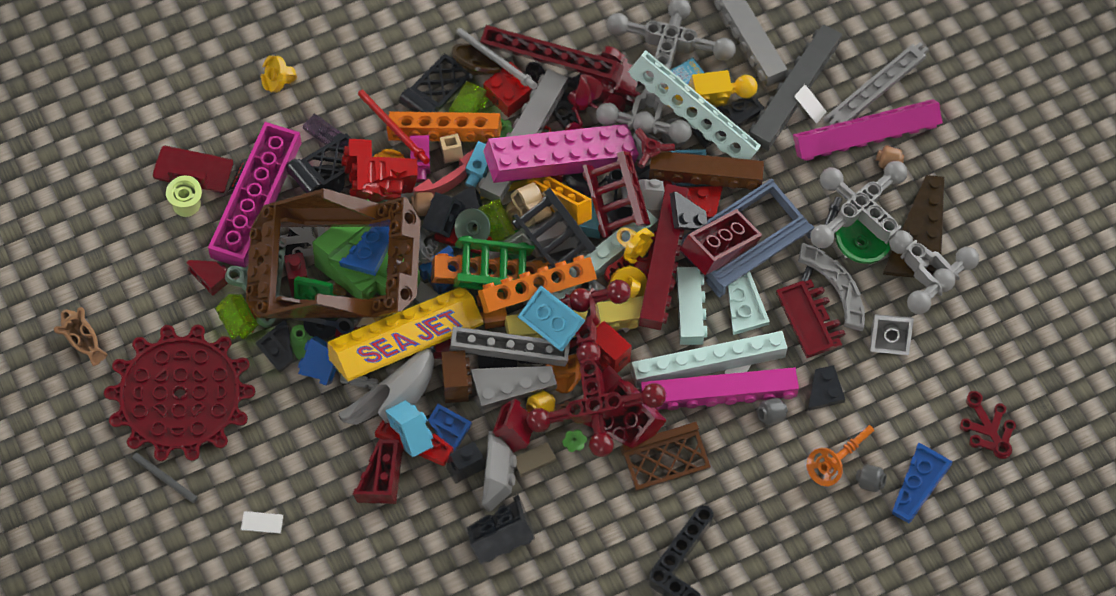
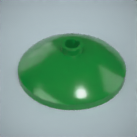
[835,215,890,264]

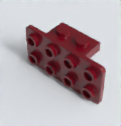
[152,145,234,193]

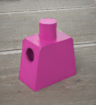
[410,135,430,182]

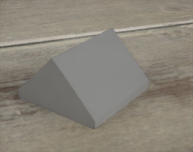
[870,314,914,355]

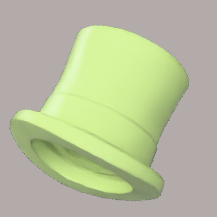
[166,175,202,217]

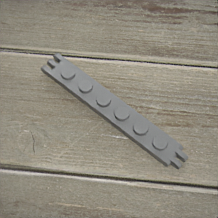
[823,42,929,125]

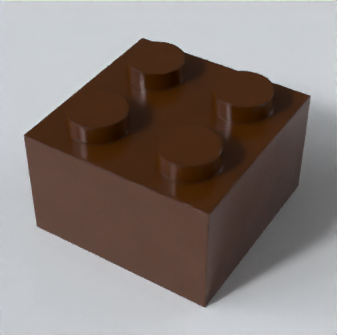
[441,350,472,403]

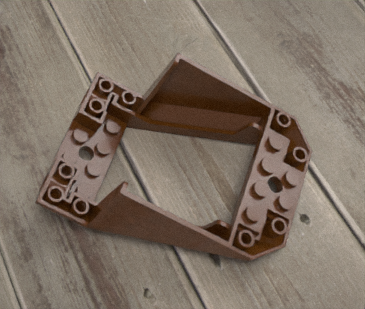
[246,189,421,318]

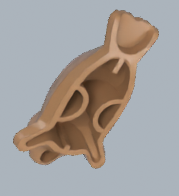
[54,307,108,366]

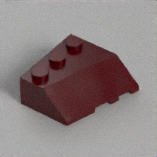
[583,380,667,448]

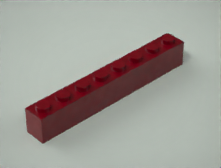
[480,25,624,84]
[638,184,691,330]

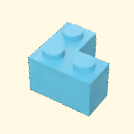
[385,400,433,457]

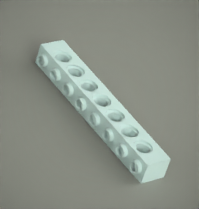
[628,50,761,160]

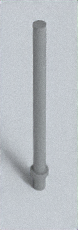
[456,28,537,90]

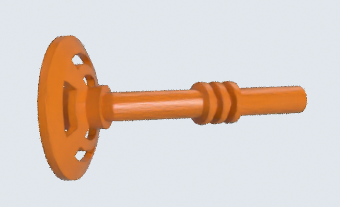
[806,425,874,486]

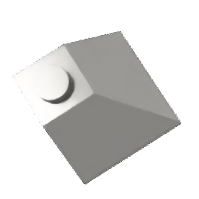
[621,179,665,210]

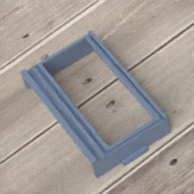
[680,179,814,298]

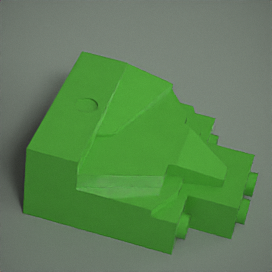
[312,199,420,299]

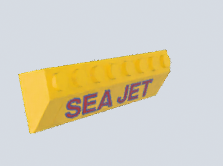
[327,288,484,382]

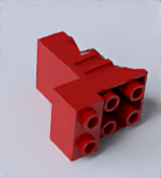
[341,139,418,202]

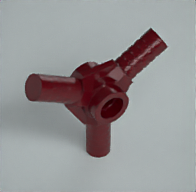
[635,128,675,168]

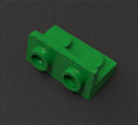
[294,276,337,300]

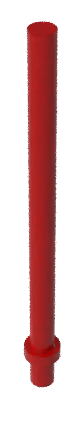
[358,90,430,165]

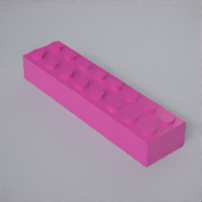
[208,122,301,268]
[483,124,639,183]

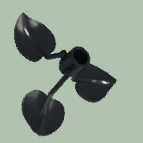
[565,165,651,230]

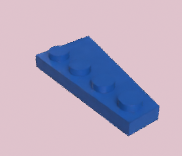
[892,442,952,524]

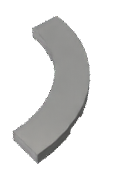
[798,243,865,331]

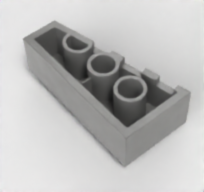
[471,366,557,410]

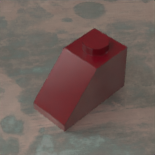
[186,260,230,296]

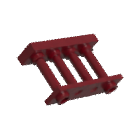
[583,151,651,238]

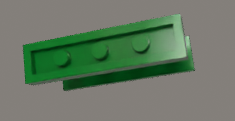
[454,236,535,294]

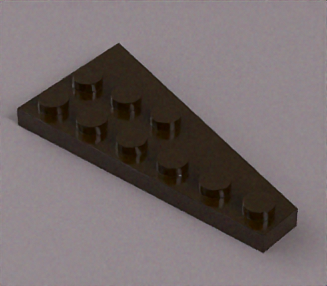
[883,175,945,278]

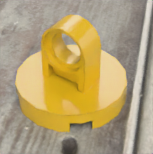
[261,56,297,92]
[616,228,654,264]
[609,265,647,298]

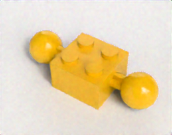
[665,70,758,109]

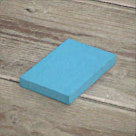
[517,285,585,351]

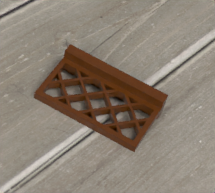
[620,422,711,491]

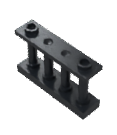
[511,188,596,277]

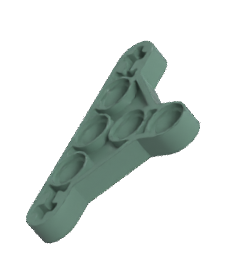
[225,241,286,328]

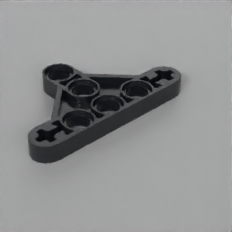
[526,62,581,130]

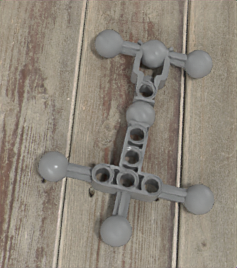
[596,0,736,143]
[810,161,979,315]

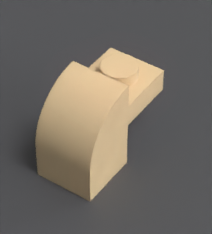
[439,134,463,164]

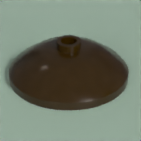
[451,43,502,75]

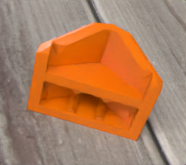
[545,354,581,393]

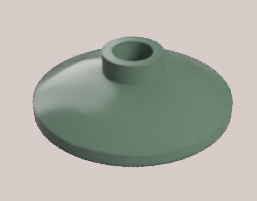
[455,209,490,240]

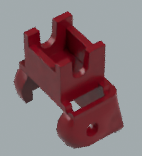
[582,46,648,107]

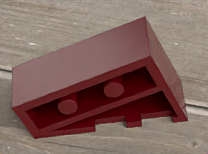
[352,439,403,504]

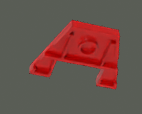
[663,181,723,220]

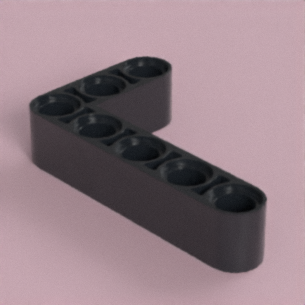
[649,505,713,596]

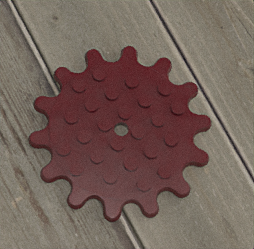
[104,325,256,462]

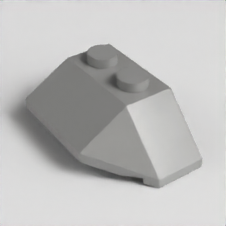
[482,431,517,512]

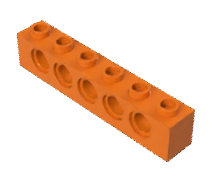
[386,111,502,142]
[431,253,548,288]
[478,255,597,313]

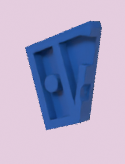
[428,404,472,451]

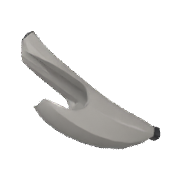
[338,346,436,425]

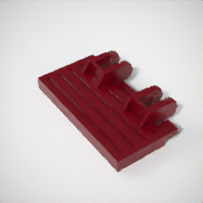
[776,279,846,358]

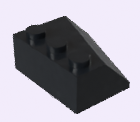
[467,494,535,564]

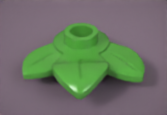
[290,325,313,360]

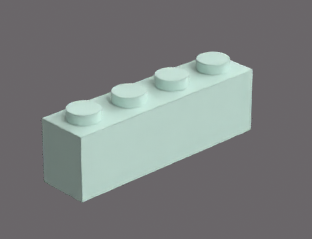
[676,267,707,345]

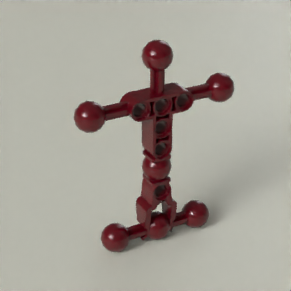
[527,280,666,457]

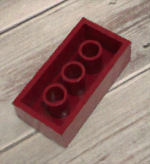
[680,209,762,276]

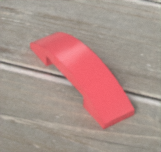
[413,149,474,195]

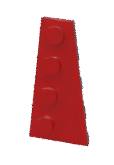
[375,420,454,467]

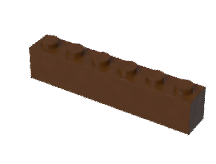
[649,151,764,190]

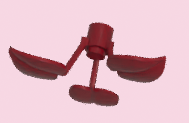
[565,74,626,130]

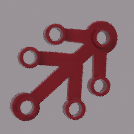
[960,391,1016,459]

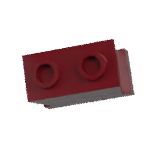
[492,398,533,452]

